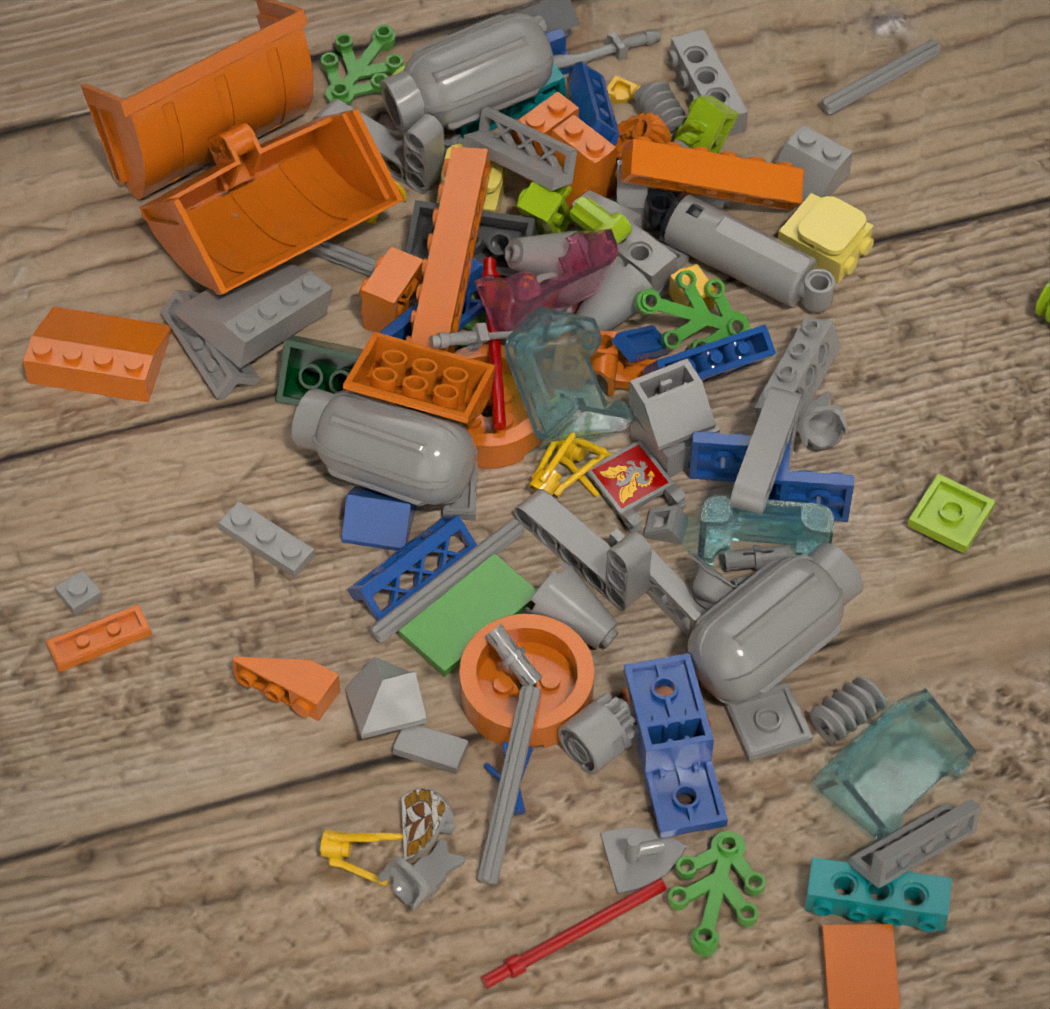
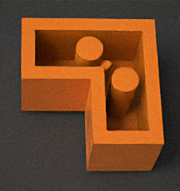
[359,247,424,333]

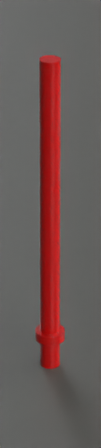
[481,257,506,430]

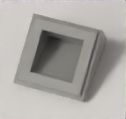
[644,505,688,544]

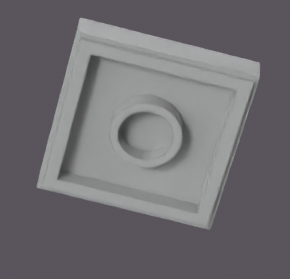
[725,682,813,762]

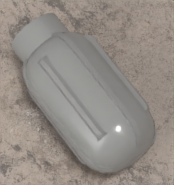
[380,13,554,134]
[291,388,478,506]
[687,543,863,704]

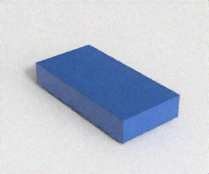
[612,325,669,363]

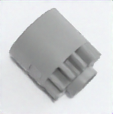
[558,693,638,774]

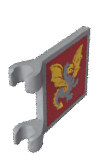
[587,440,686,532]

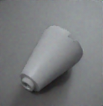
[505,231,594,292]
[572,256,653,331]
[525,561,619,649]

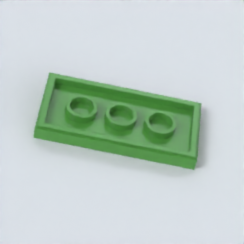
[399,553,537,677]

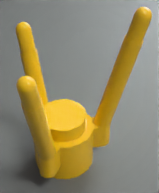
[556,430,613,497]
[529,432,605,498]
[320,830,403,886]

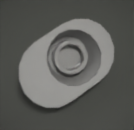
[688,550,737,609]

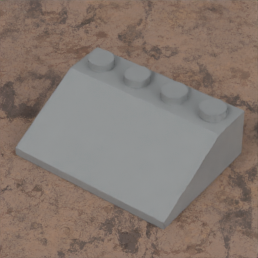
[174,262,333,368]

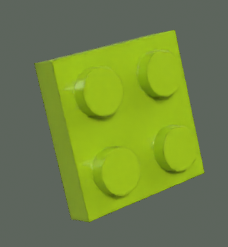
[908,474,996,554]

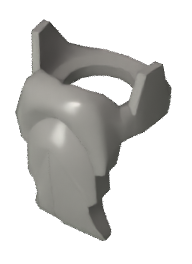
[798,391,848,449]
[378,839,465,912]

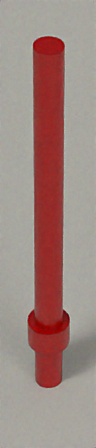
[481,878,667,989]

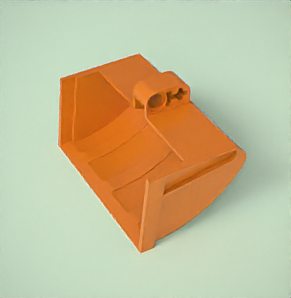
[80,0,314,200]
[139,109,404,295]

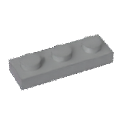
[218,501,315,578]

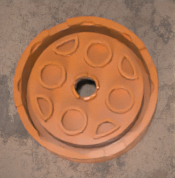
[454,344,552,469]
[459,614,594,748]

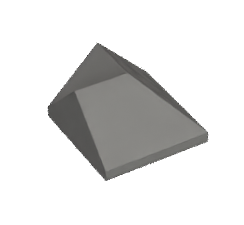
[345,657,427,739]

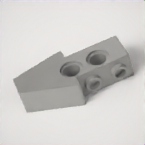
[572,190,677,291]

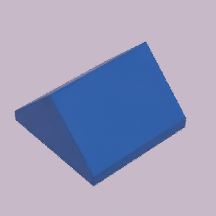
[342,486,417,551]

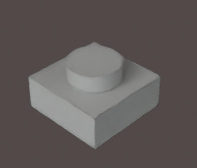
[55,570,102,616]

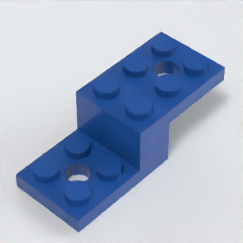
[689,431,854,522]
[623,653,728,838]

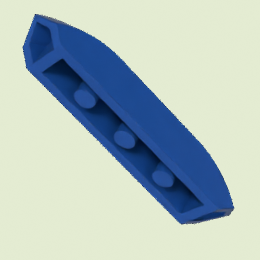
[570,61,620,145]

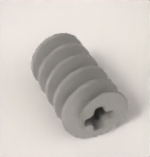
[634,82,687,142]
[811,676,887,745]

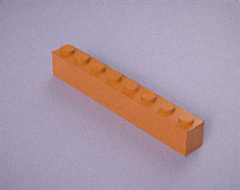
[406,147,492,354]

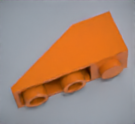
[232,656,340,722]

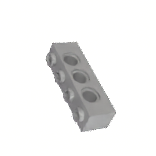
[667,29,748,136]
[754,317,841,418]

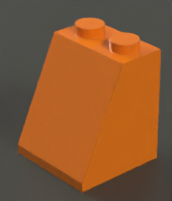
[510,92,579,183]
[543,115,617,227]

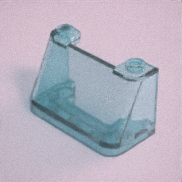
[505,306,635,442]
[697,495,834,566]
[811,688,977,840]

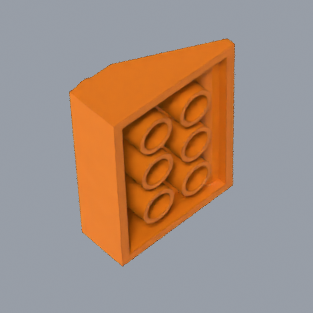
[23,306,173,403]
[343,332,496,423]

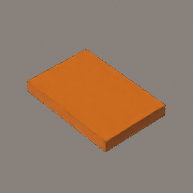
[821,924,900,1009]

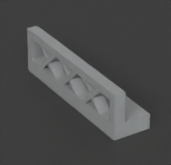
[463,107,577,190]
[160,289,260,399]
[609,528,709,638]
[849,799,981,888]

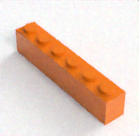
[621,137,804,211]

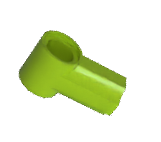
[570,196,632,252]

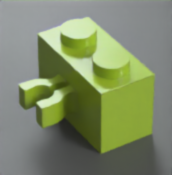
[675,96,740,154]
[517,181,572,235]

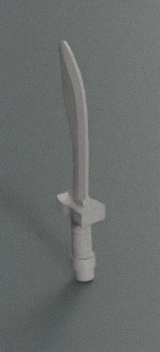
[553,30,661,69]
[429,322,574,351]

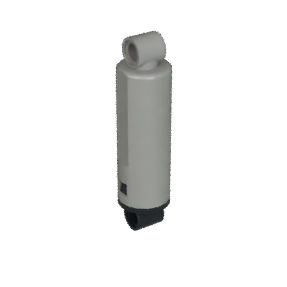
[645,189,835,312]

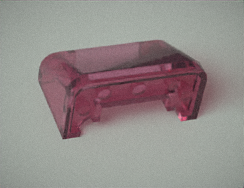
[474,229,618,332]

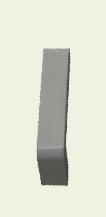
[313,99,444,193]
[730,387,802,515]
[514,489,652,610]

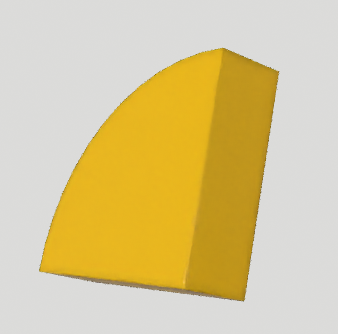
[607,75,641,104]

